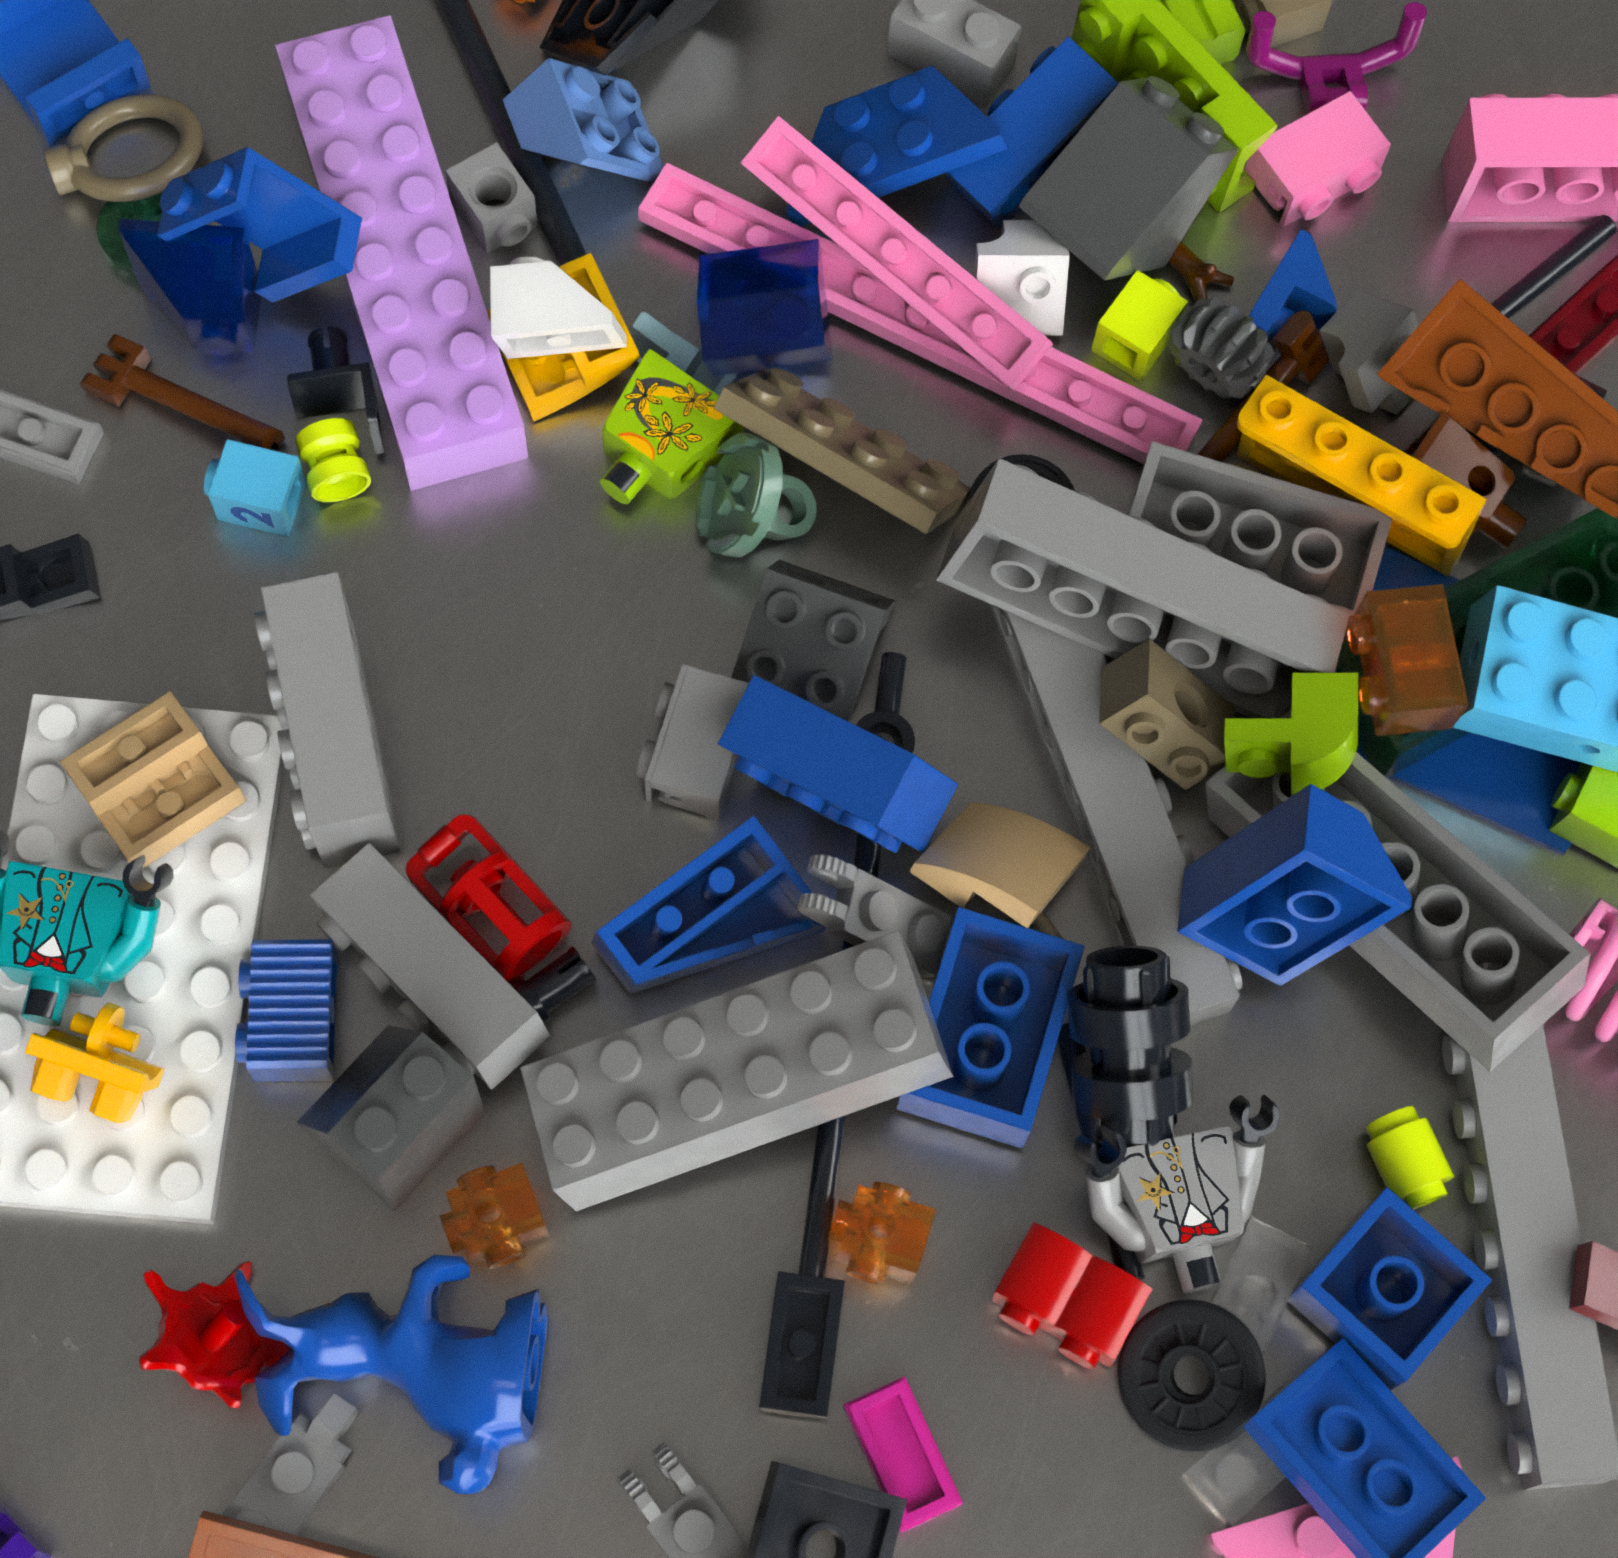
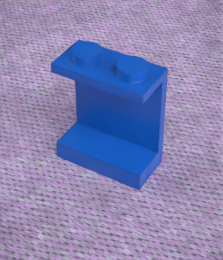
[0,0,151,145]
[157,147,362,303]

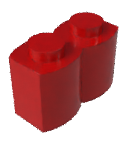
[992,1222,1153,1369]

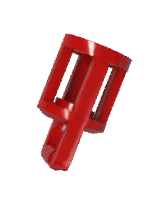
[405,814,572,984]

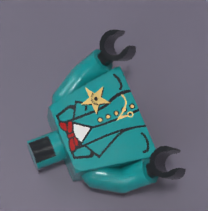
[0,830,174,1026]

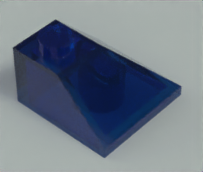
[118,219,261,355]

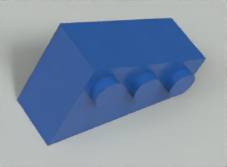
[945,36,1119,230]
[591,816,826,994]

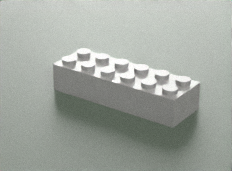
[936,458,1350,718]
[1206,710,1590,1072]
[520,930,953,1211]

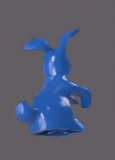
[234,1254,548,1495]

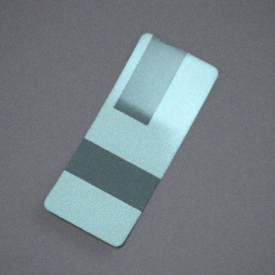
[629,312,738,396]

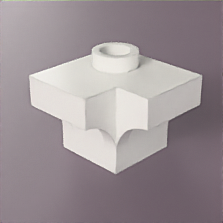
[974,220,1069,336]

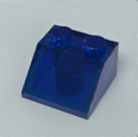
[697,239,833,376]

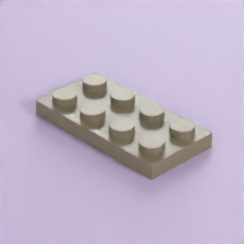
[713,368,971,534]

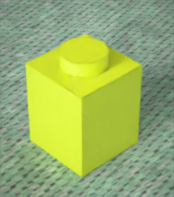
[1091,270,1188,382]

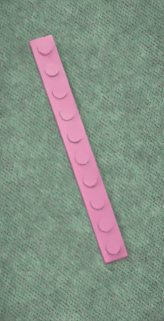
[638,163,1203,464]

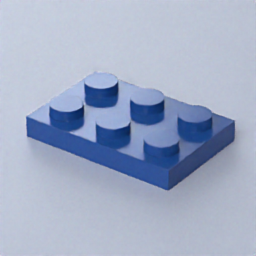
[1242,1338,1486,1558]

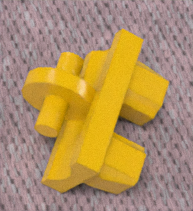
[25,1002,165,1123]

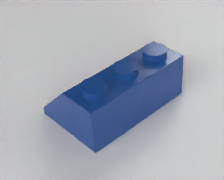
[1177,784,1412,986]

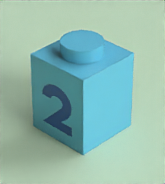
[204,439,307,537]

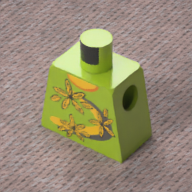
[600,349,743,505]

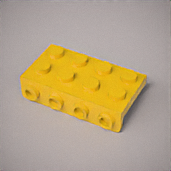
[1236,375,1487,577]

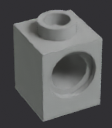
[445,142,538,254]

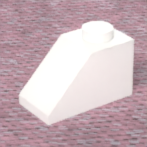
[490,257,627,359]

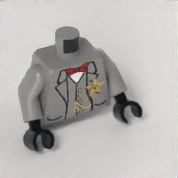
[1074,1094,1280,1294]

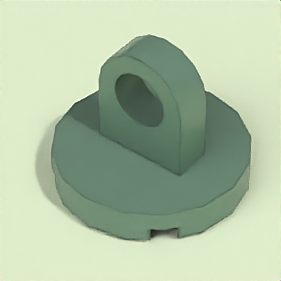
[696,433,817,558]

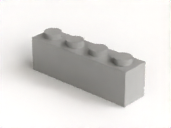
[310,843,551,1090]

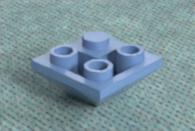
[503,58,664,183]

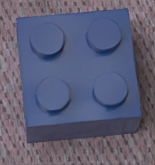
[1286,1187,1493,1391]

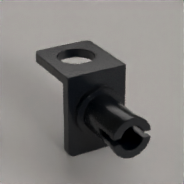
[287,326,384,454]

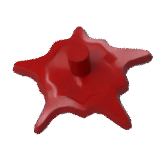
[139,1261,291,1408]

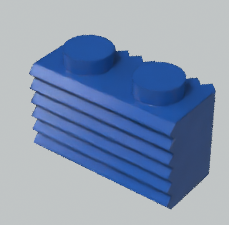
[235,939,338,1083]

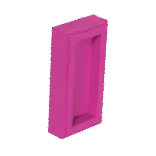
[842,1376,963,1534]

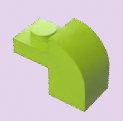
[1224,673,1359,796]

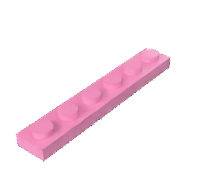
[741,116,1053,391]

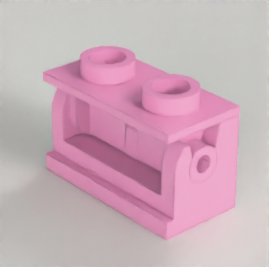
[1245,91,1391,227]

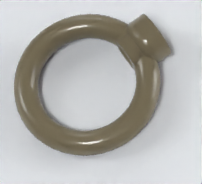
[43,94,203,202]

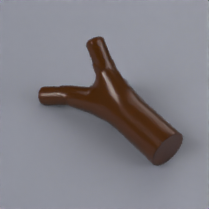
[1168,241,1234,302]

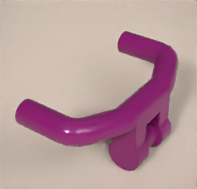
[1246,2,1427,115]

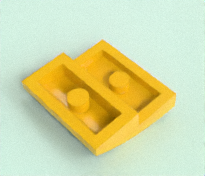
[487,253,640,422]

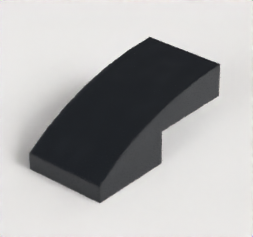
[0,533,100,620]

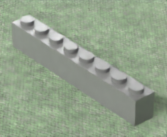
[989,604,1242,1026]
[1442,1025,1618,1491]

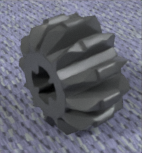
[1167,297,1275,399]

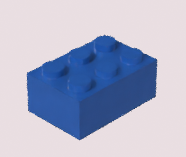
[717,675,959,853]
[897,907,1085,1149]

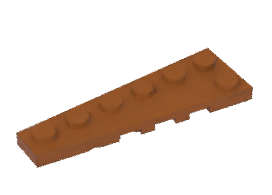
[1376,279,1618,519]

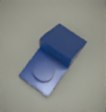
[1248,229,1337,343]

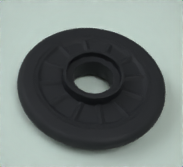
[1118,1299,1266,1451]

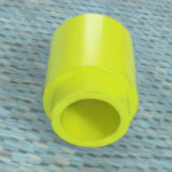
[1365,1106,1455,1210]

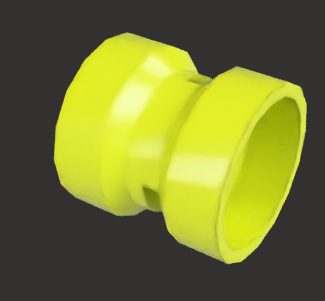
[295,418,371,503]

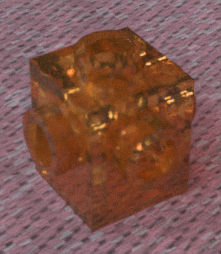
[439,1163,549,1270]
[828,1182,936,1286]

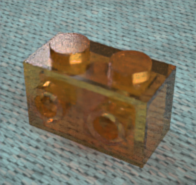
[1347,584,1469,736]

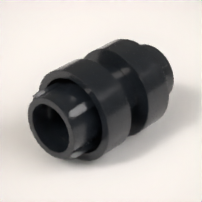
[1067,946,1194,1148]

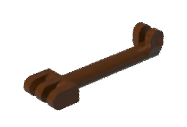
[1197,311,1330,462]
[80,334,285,449]

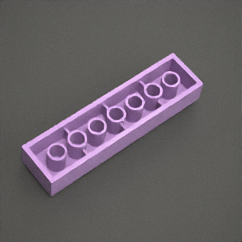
[275,15,528,491]

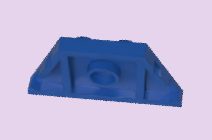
[786,65,1008,227]

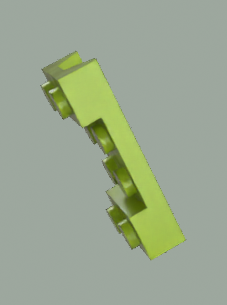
[1071,0,1277,213]

